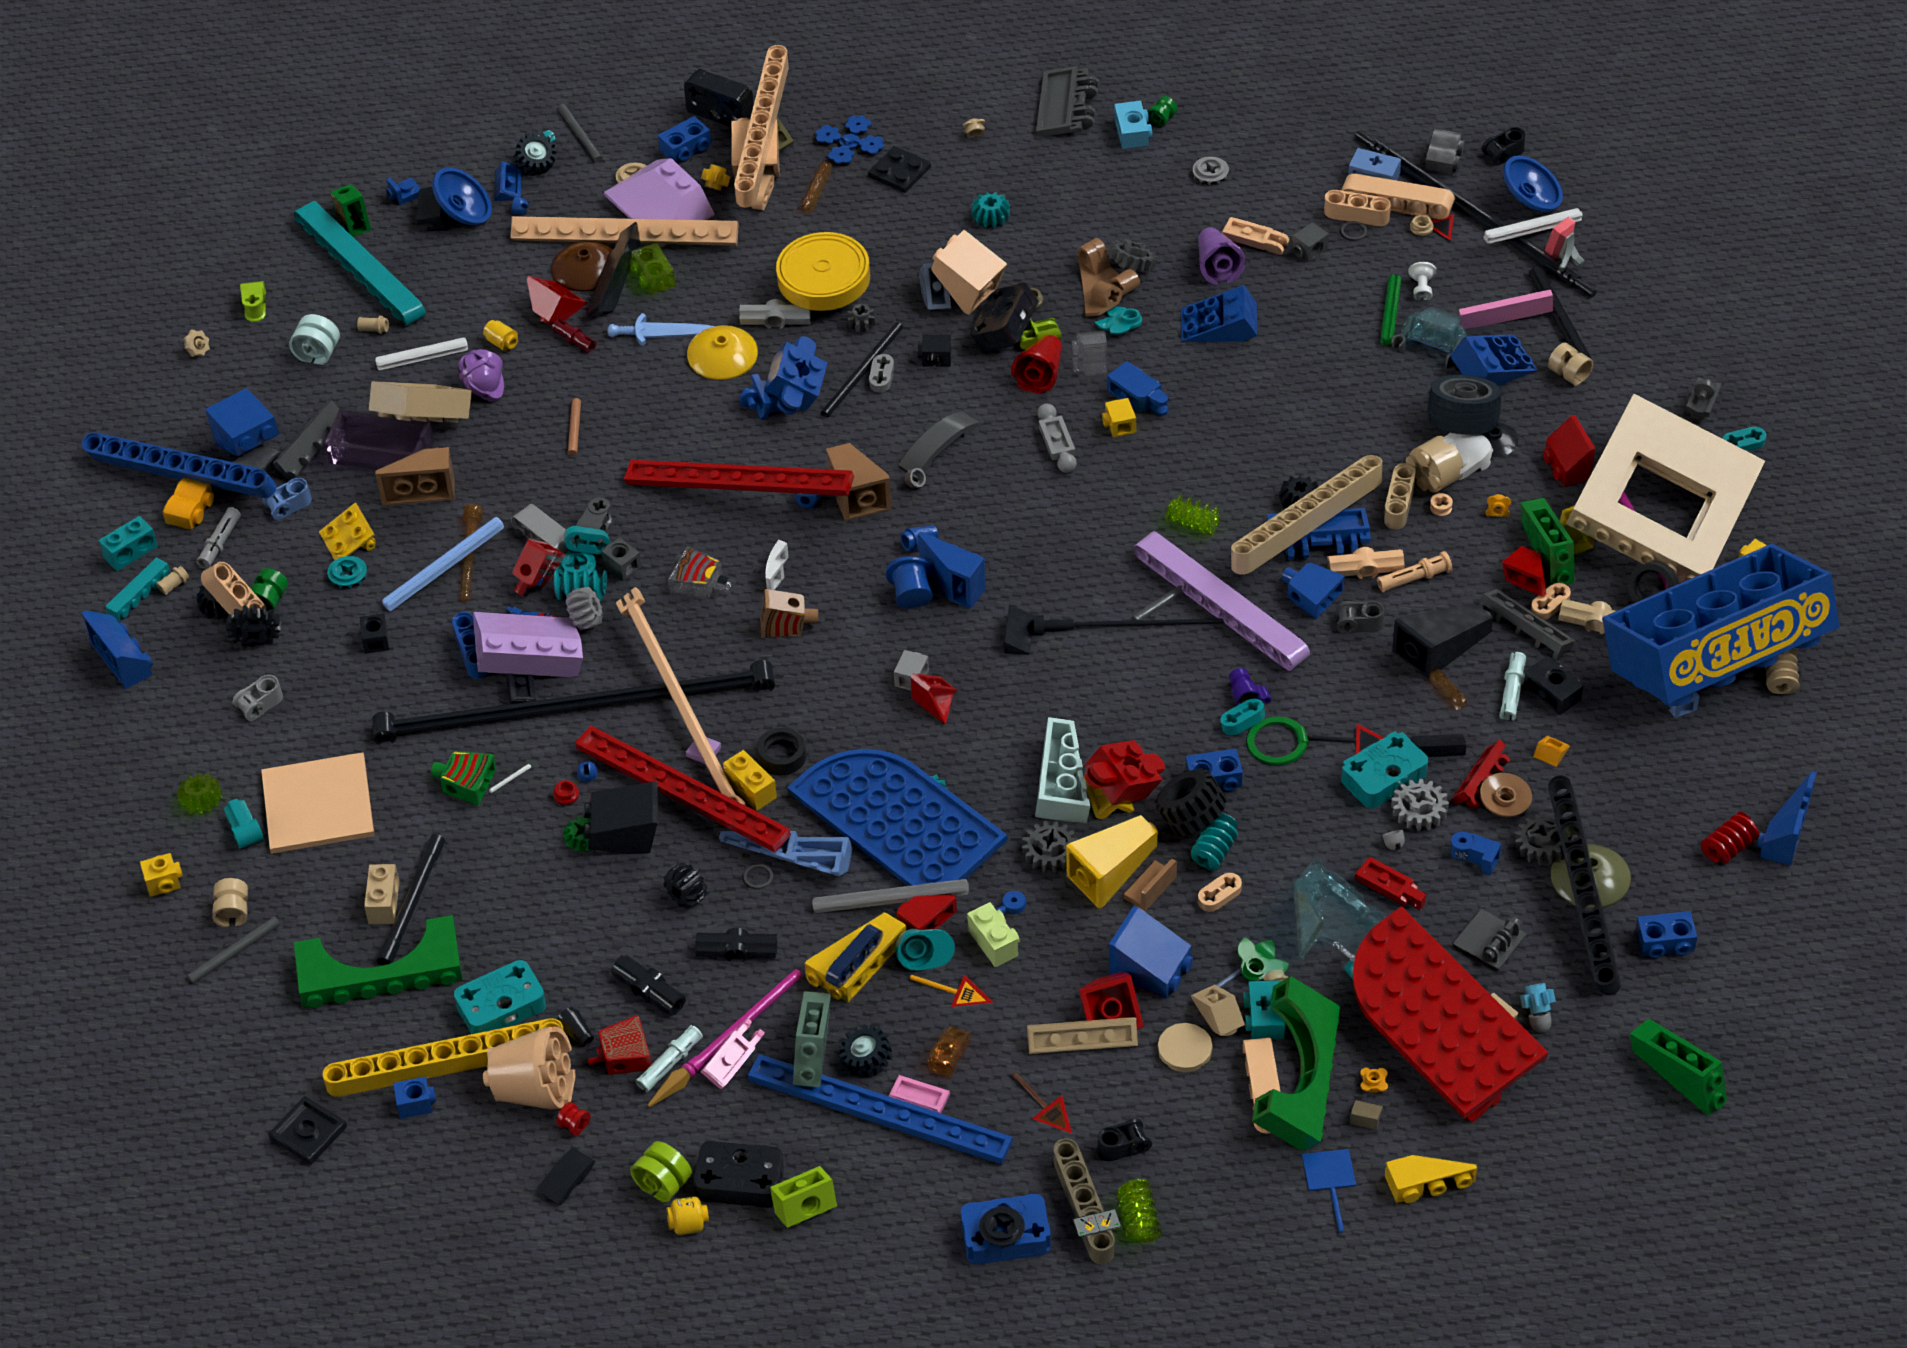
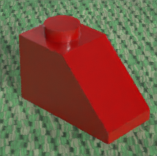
[1502,546,1547,597]
[896,895,957,930]

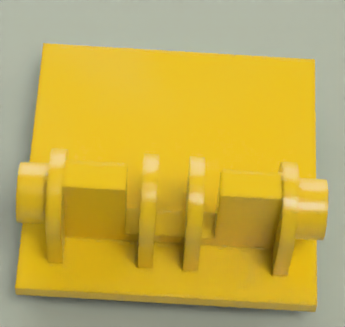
[319,502,376,560]

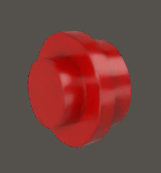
[553,780,579,805]

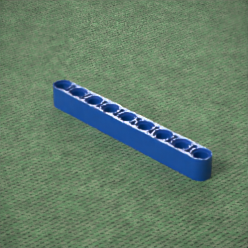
[82,432,277,498]

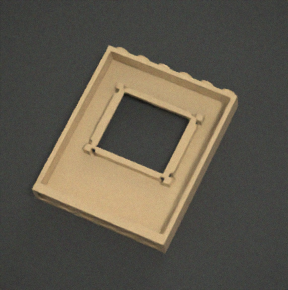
[1565,394,1765,583]

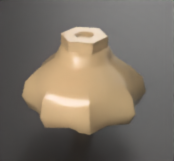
[184,330,210,357]

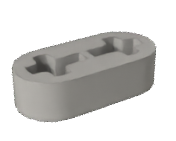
[869,354,894,393]

